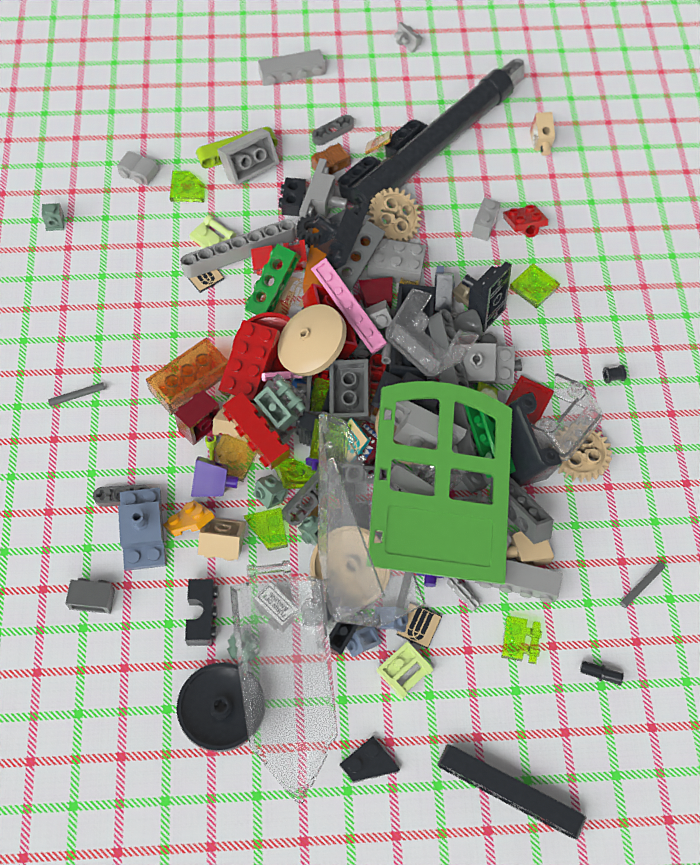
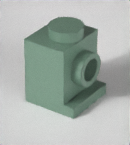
[42,203,64,231]

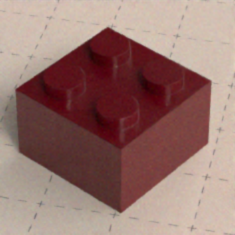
[174,390,220,446]

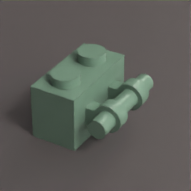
[253,378,306,430]

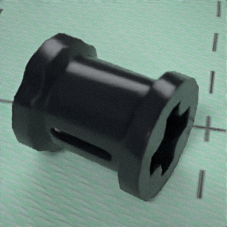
[603,365,627,384]

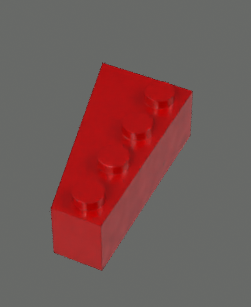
[222,391,290,470]

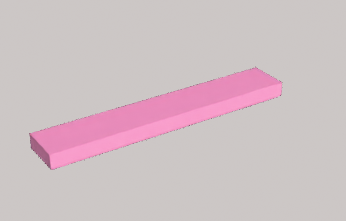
[311,258,388,355]

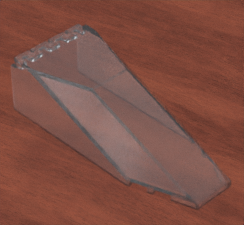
[318,412,426,628]

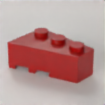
[251,240,307,276]

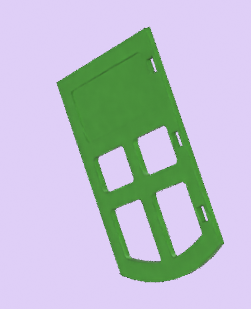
[367,381,512,585]

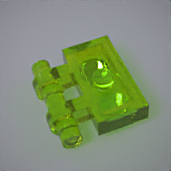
[501,615,542,664]

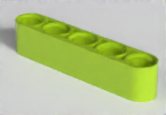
[196,126,278,169]

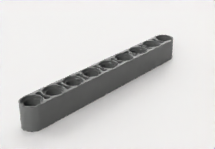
[428,309,480,472]

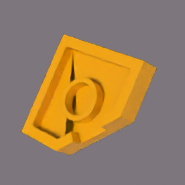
[163,500,215,536]

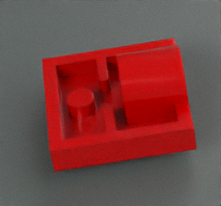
[503,205,548,238]

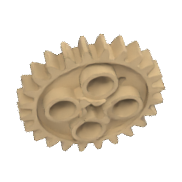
[367,188,422,242]
[549,423,612,483]

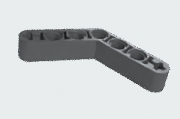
[282,460,393,526]

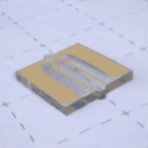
[279,276,305,309]

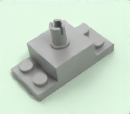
[299,158,348,232]
[439,343,515,385]
[384,400,466,450]

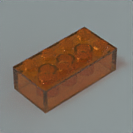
[146,337,228,415]

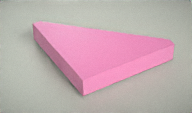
[262,371,304,381]

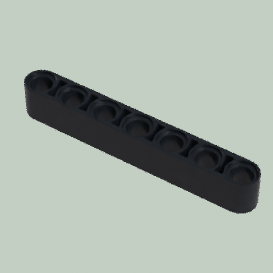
[437,744,587,840]

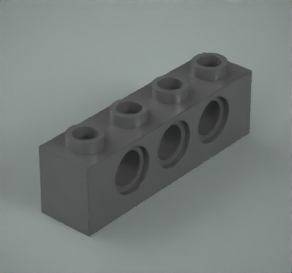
[335,221,386,292]
[490,476,554,544]

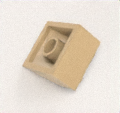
[198,518,246,561]

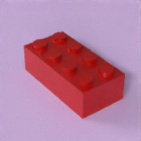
[302,283,358,360]
[218,320,281,405]

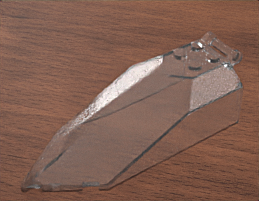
[230,560,338,804]

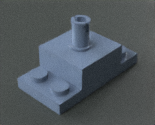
[118,488,166,571]

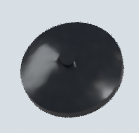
[176,663,265,752]

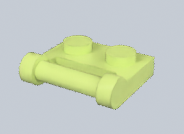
[189,215,236,248]
[377,641,433,699]

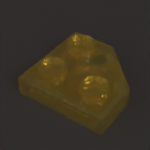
[215,434,257,482]

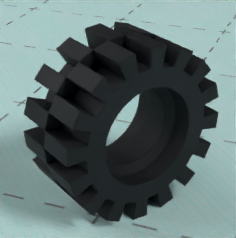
[297,214,324,248]

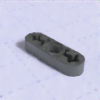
[312,115,354,146]
[93,485,150,507]

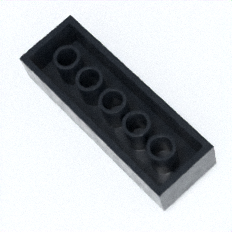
[389,283,435,381]

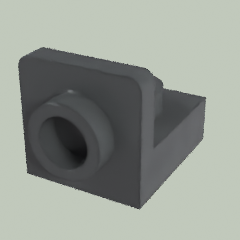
[460,472,493,493]

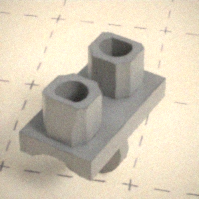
[394,22,423,52]

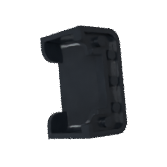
[507,392,563,487]

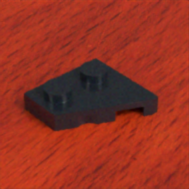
[339,736,400,783]

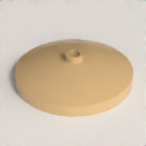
[278,304,346,376]

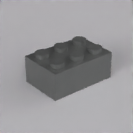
[330,359,371,422]

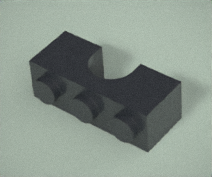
[185,579,218,646]

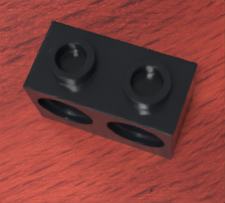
[279,177,306,217]

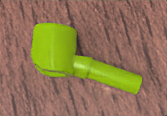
[205,435,217,461]

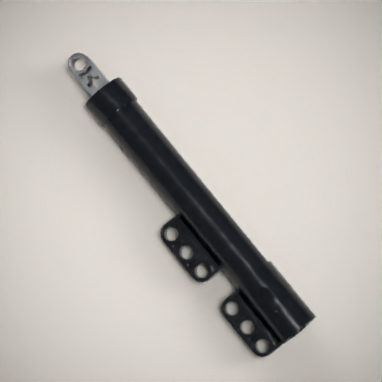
[337,58,525,215]

